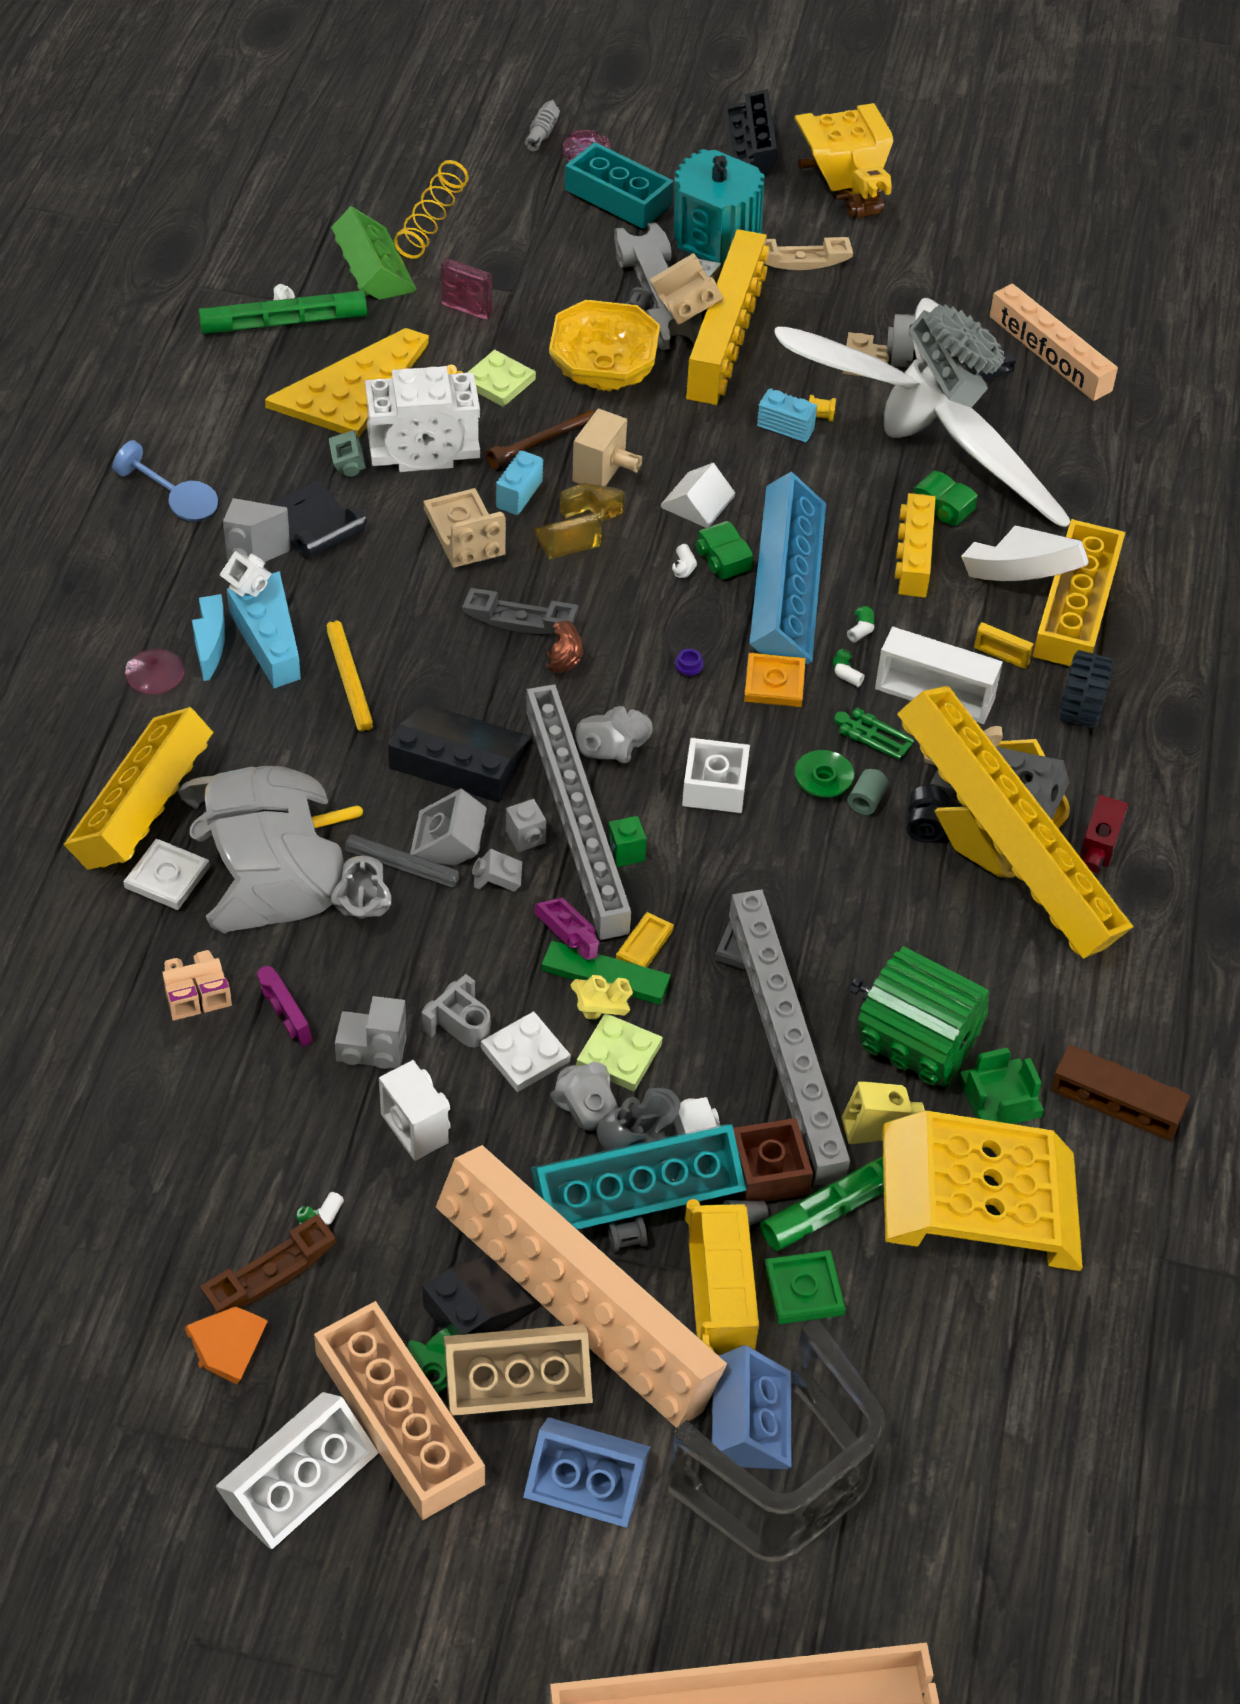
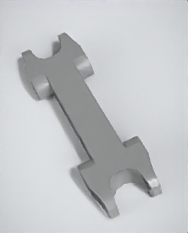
[614,223,702,350]

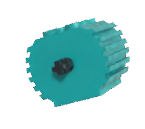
[674,149,764,263]

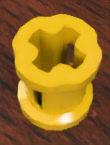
[809,395,836,422]

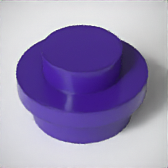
[675,649,704,676]

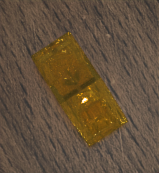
[560,483,625,522]

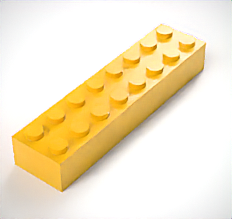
[686,229,770,405]

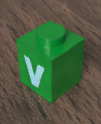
[608,816,646,868]

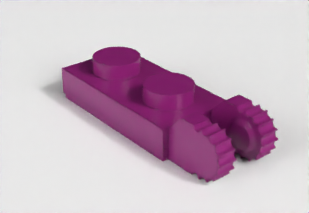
[257,965,313,1048]

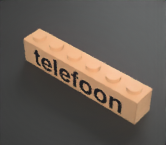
[989,283,1118,401]

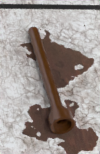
[486,410,595,470]

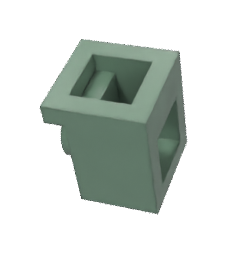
[329,430,366,477]

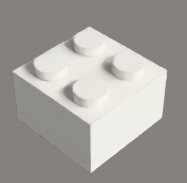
[682,738,750,813]
[379,1060,451,1161]

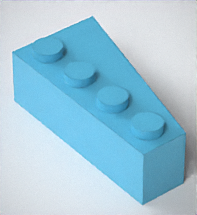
[227,571,301,688]

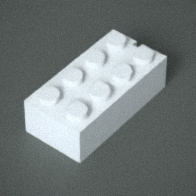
[875,627,1003,724]

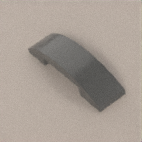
[462,588,579,634]

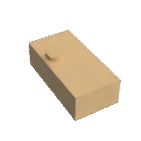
[444,1324,593,1416]

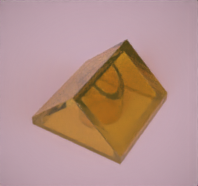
[534,513,602,560]

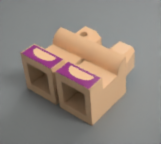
[162,950,232,1021]

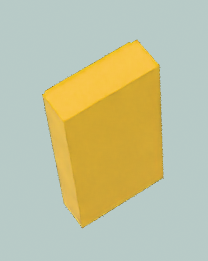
[974,622,1034,669]
[616,912,674,968]

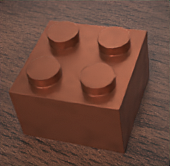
[733,1118,813,1202]

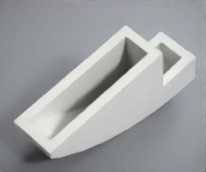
[961,526,1089,581]

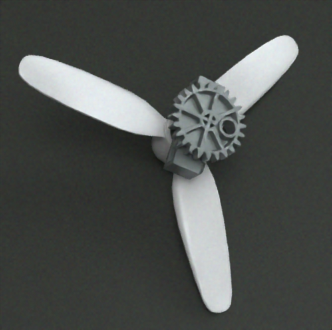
[775,298,1070,527]

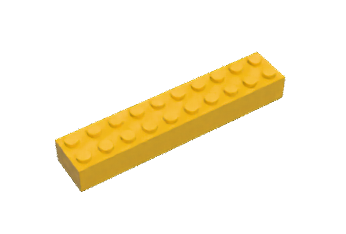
[897,686,1133,959]

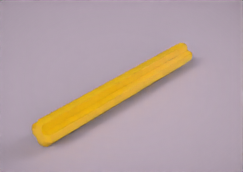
[326,620,373,732]

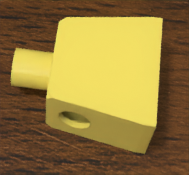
[842,1082,925,1144]

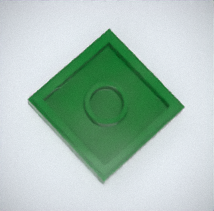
[764,1250,846,1324]

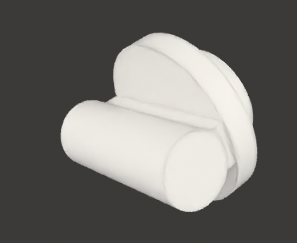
[273,284,295,300]

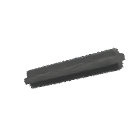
[345,834,459,887]

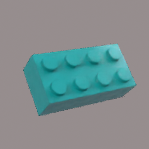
[565,142,674,229]

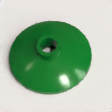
[795,750,854,797]

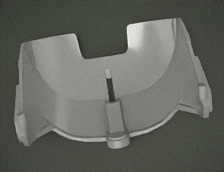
[178,766,344,934]

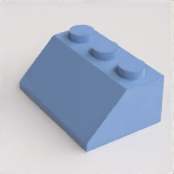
[712,1345,791,1469]
[523,1417,651,1528]

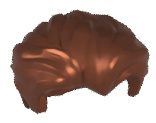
[546,620,584,673]

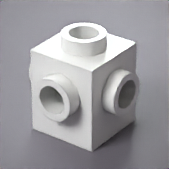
[220,551,272,597]

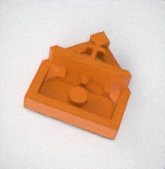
[185,1307,267,1385]

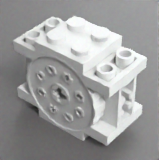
[365,366,480,472]

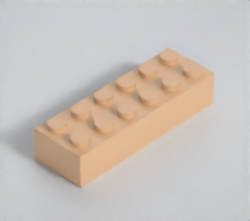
[314,1301,485,1520]

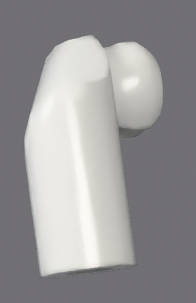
[672,544,697,578]

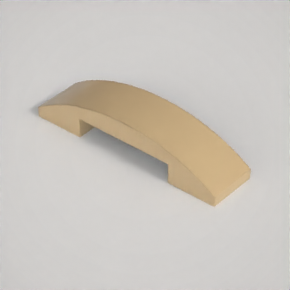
[764,237,853,270]

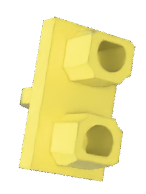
[570,975,633,1020]

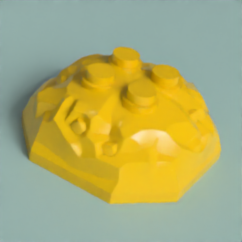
[549,300,660,391]

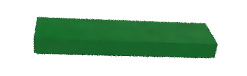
[541,941,671,1005]

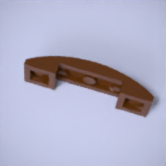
[200,1214,336,1313]

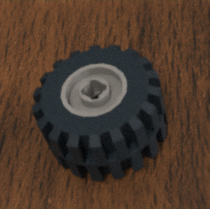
[1058,650,1114,729]

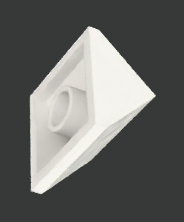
[661,463,735,528]

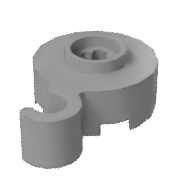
[887,314,916,367]

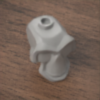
[575,706,653,763]
[331,855,391,919]
[550,1061,618,1131]

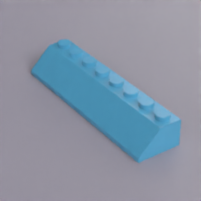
[749,472,826,664]

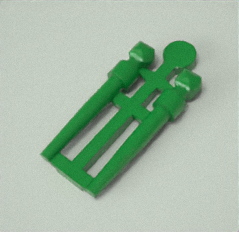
[834,707,915,760]

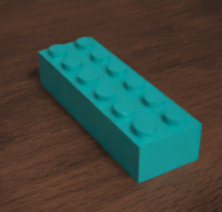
[531,1124,746,1229]

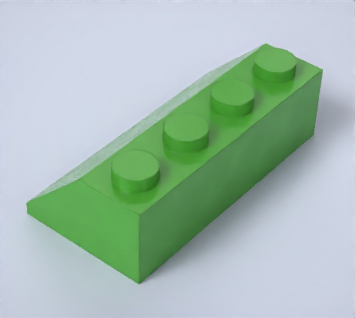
[331,206,416,300]

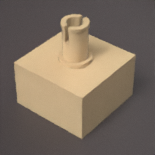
[572,408,642,492]

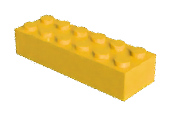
[1032,519,1125,666]
[64,707,213,870]

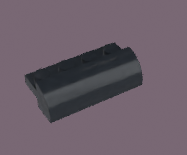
[723,89,778,174]

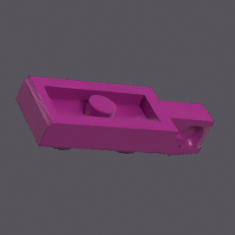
[534,897,600,960]

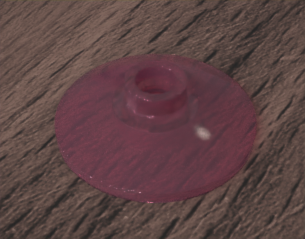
[125,649,184,694]

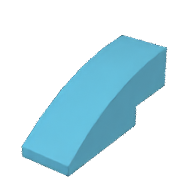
[192,594,225,681]

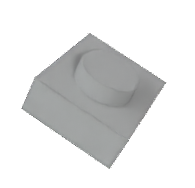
[472,849,522,892]

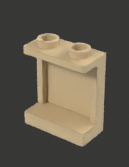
[649,253,724,325]

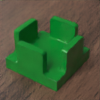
[958,1048,1044,1124]

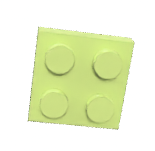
[467,350,536,407]
[576,1014,663,1091]

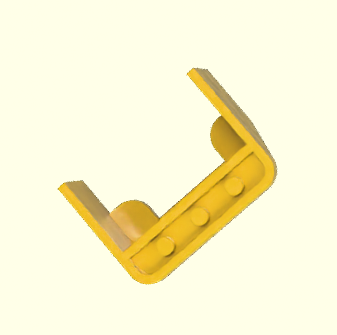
[934,739,1070,878]

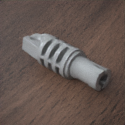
[525,100,560,151]

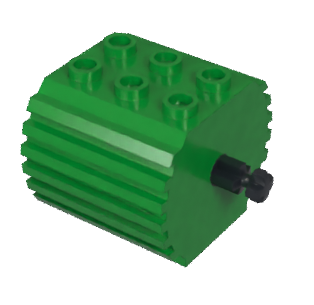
[850,946,989,1087]

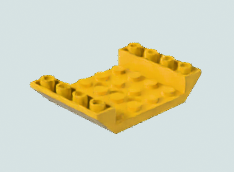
[882,1111,1083,1271]

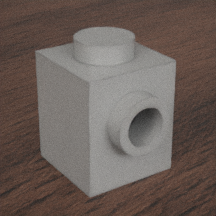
[506,799,546,852]

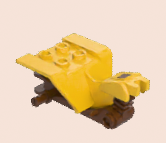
[794,103,893,219]

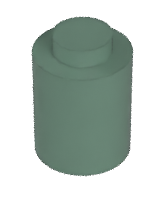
[847,769,889,815]

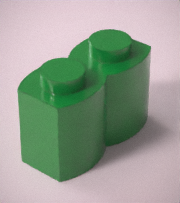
[914,471,978,526]
[695,521,753,580]

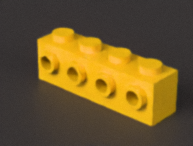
[895,493,935,597]

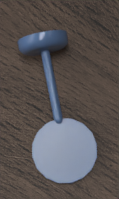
[112,440,218,522]

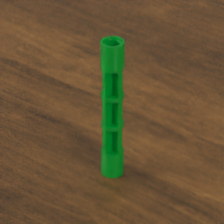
[198,290,367,335]
[760,1156,884,1251]

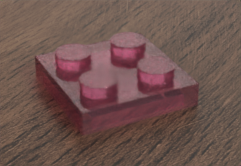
[441,258,492,320]

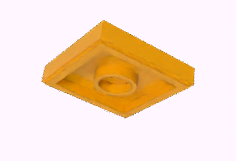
[744,653,806,707]

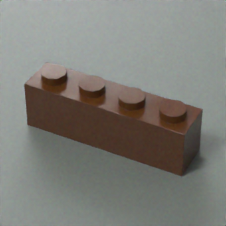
[1050,1045,1191,1142]

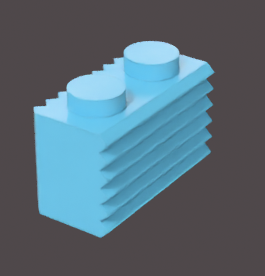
[757,389,817,442]
[496,451,544,515]

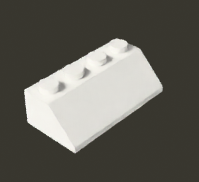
[215,1392,379,1549]

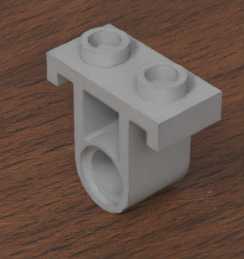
[422,974,491,1047]

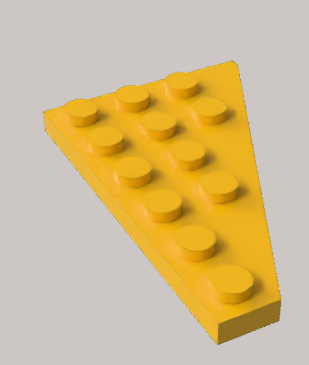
[265,328,429,438]

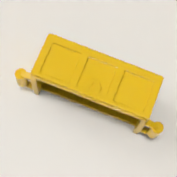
[685,1199,759,1356]

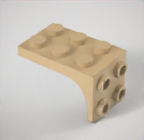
[423,488,506,568]

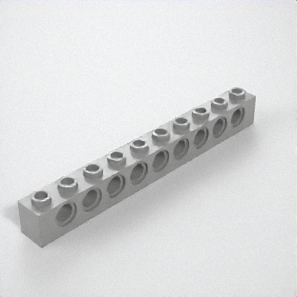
[526,684,631,940]
[729,889,850,1186]

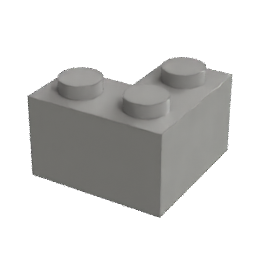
[335,996,407,1069]

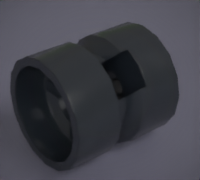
[907,786,948,843]

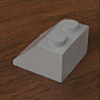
[223,498,290,562]
[410,789,487,865]

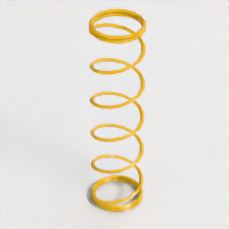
[394,160,468,259]

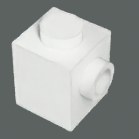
[674,1097,720,1134]

